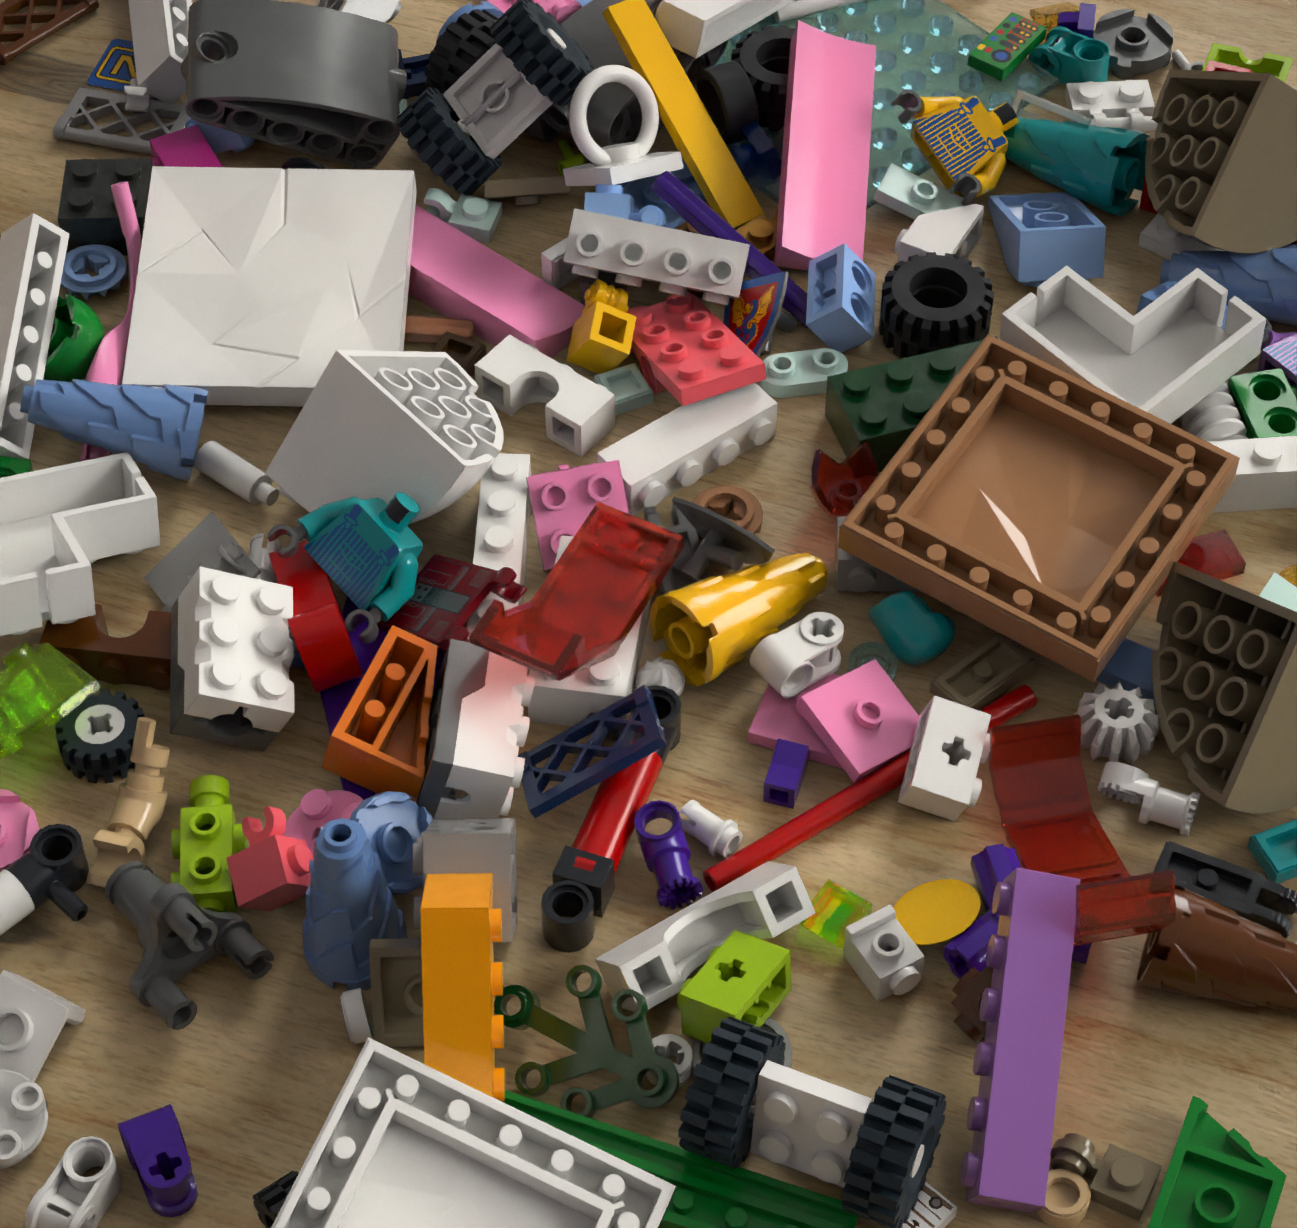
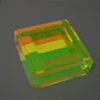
[800,879,872,950]

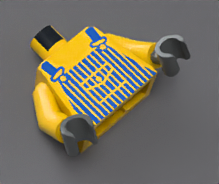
[891,89,1019,206]

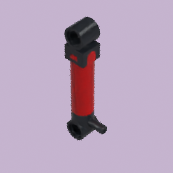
[541,685,681,953]

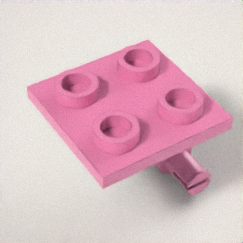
[526,460,635,570]

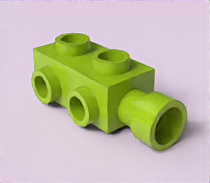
[171,775,247,913]

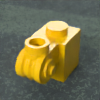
[566,279,637,374]

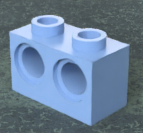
[806,243,875,353]

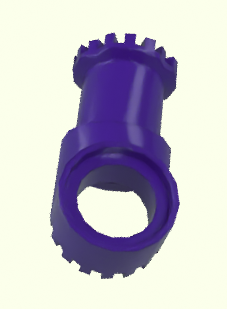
[634,800,703,909]

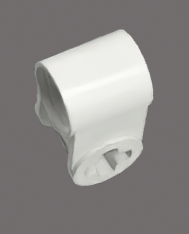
[750,612,844,698]
[24,1136,122,1228]

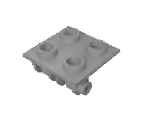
[144,512,261,612]

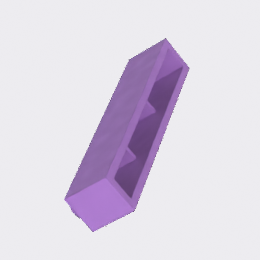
[960,867,1081,1214]

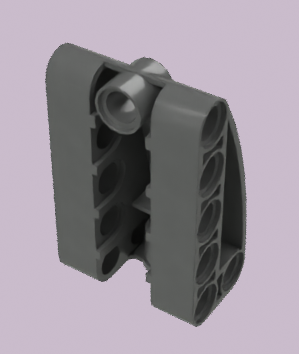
[180,0,407,169]
[524,0,729,160]

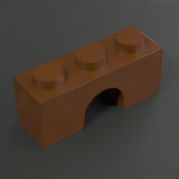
[39,604,171,690]

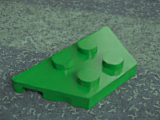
[1148,1096,1287,1228]

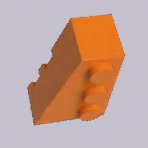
[321,625,438,803]

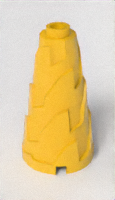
[649,552,828,686]

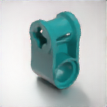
[1028,26,1110,85]

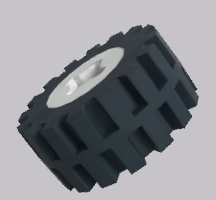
[55,689,145,784]

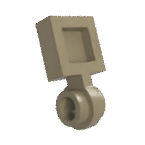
[1051,1133,1162,1221]

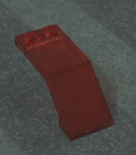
[469,502,684,681]

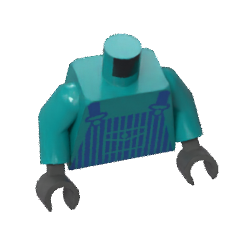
[267,492,423,644]

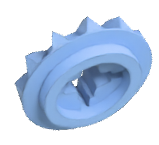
[60,244,127,301]

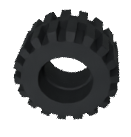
[425,9,499,94]
[731,25,795,132]
[879,252,994,358]

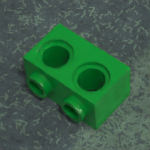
[1227,368,1297,439]

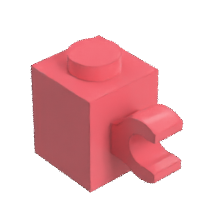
[226,806,313,912]

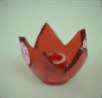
[809,442,879,520]

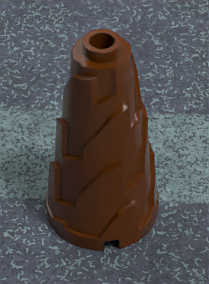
[1137,883,1297,1012]

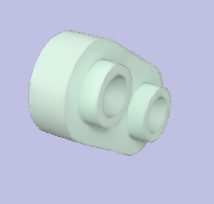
[759,348,848,398]

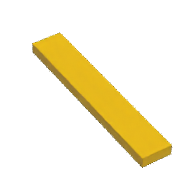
[602,0,765,230]

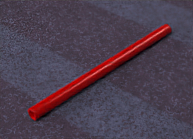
[703,684,1037,892]

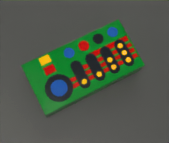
[967,12,1047,81]

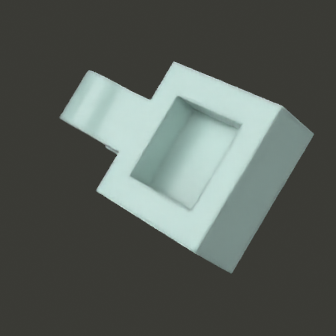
[424,188,502,243]

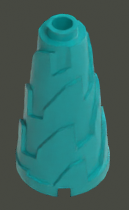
[1003,117,1150,217]

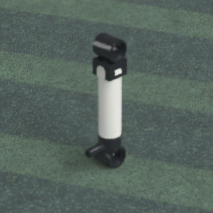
[0,824,89,936]

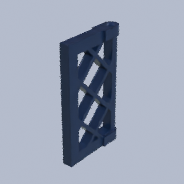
[518,685,667,818]

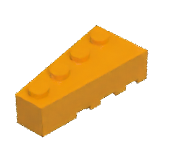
[420,873,505,1101]

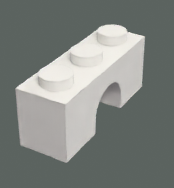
[475,334,616,458]

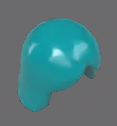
[868,591,955,666]

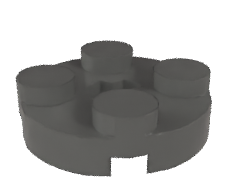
[1092,9,1173,80]

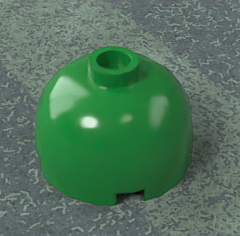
[43,293,105,382]

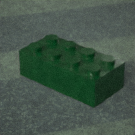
[825,336,998,478]

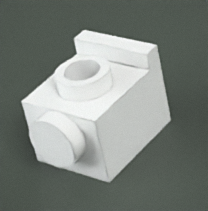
[843,905,925,1002]

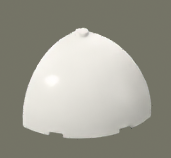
[265,350,504,524]

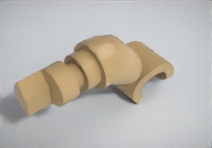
[86,717,170,888]

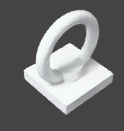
[563,65,684,186]

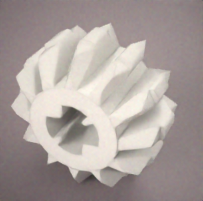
[1073,681,1160,765]

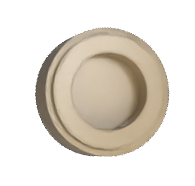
[1035,1169,1091,1228]

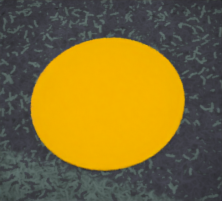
[893,879,981,945]

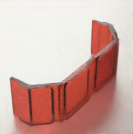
[989,714,1176,946]

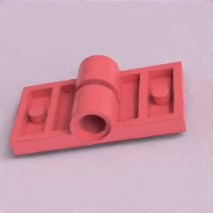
[626,293,766,406]

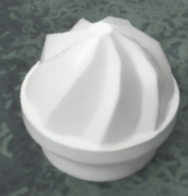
[636,656,685,696]

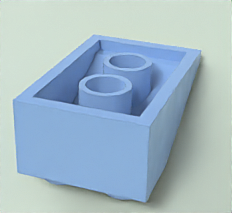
[988,192,1106,287]

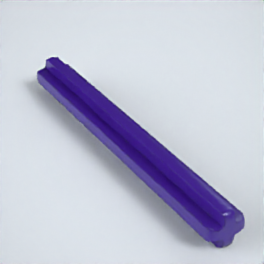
[651,171,809,328]

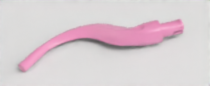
[79,181,142,462]

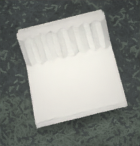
[0,970,86,1082]

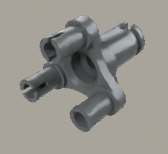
[105,860,274,1030]

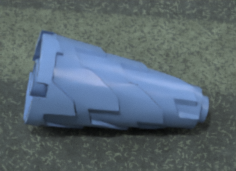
[1160,245,1297,326]
[20,379,208,481]
[303,818,408,991]

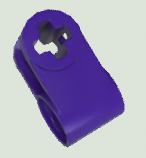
[117,1104,198,1217]

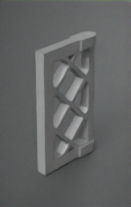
[53,87,190,154]

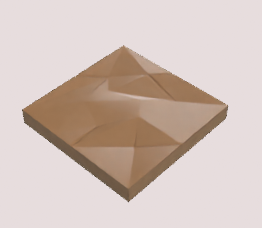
[838,334,1240,683]

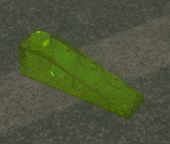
[0,642,101,759]

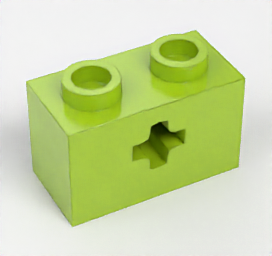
[677,930,792,1043]

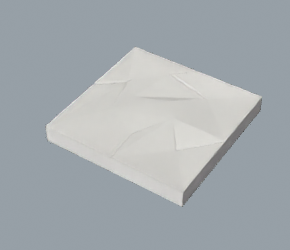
[122,166,417,407]
[271,1037,676,1228]

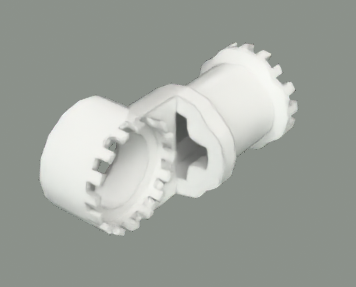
[1097,761,1201,837]

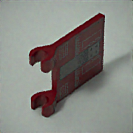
[378,554,527,650]

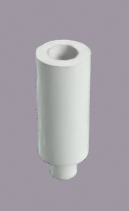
[195,441,279,506]

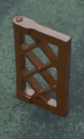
[0,0,99,65]

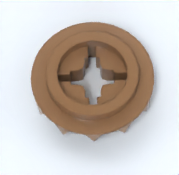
[692,486,763,538]

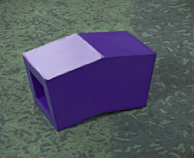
[763,738,810,809]

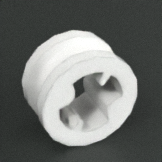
[645,1034,693,1088]

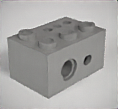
[413,818,517,943]

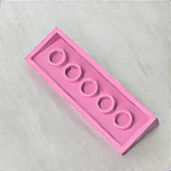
[774,20,876,271]
[408,205,585,358]

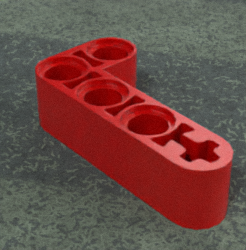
[268,540,363,693]

